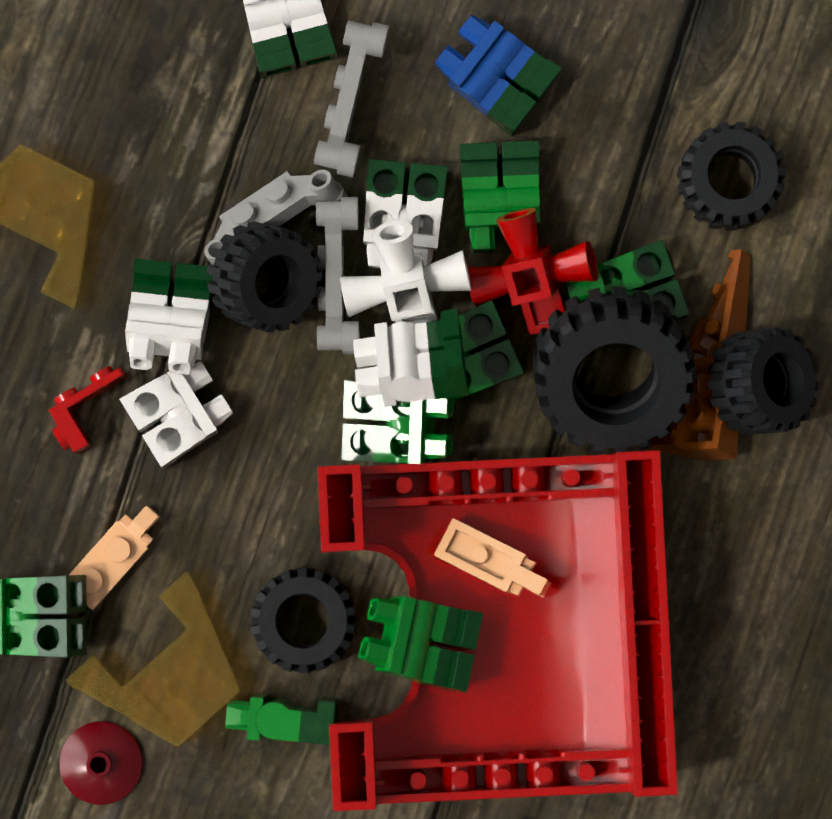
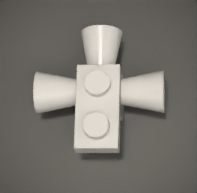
[340,220,472,324]

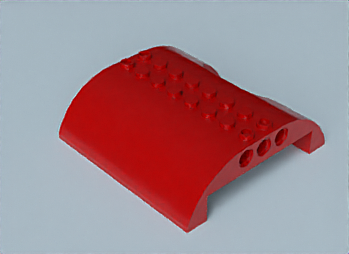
[318,450,678,811]

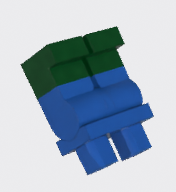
[435,14,562,136]

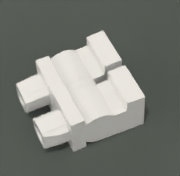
[119,362,233,469]

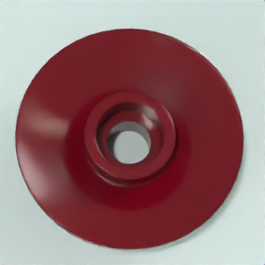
[59,721,143,805]

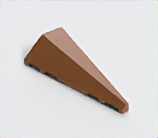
[647,249,751,461]

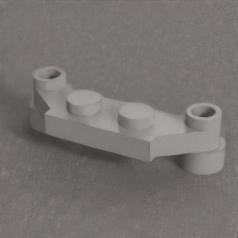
[314,20,390,178]
[204,170,348,265]
[316,197,360,354]

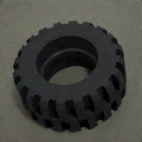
[532,286,697,454]

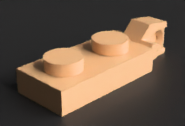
[69,505,161,610]
[434,518,551,598]

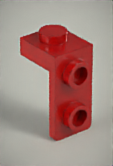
[48,366,128,454]

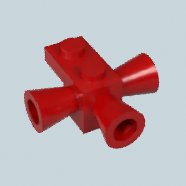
[468,208,598,335]

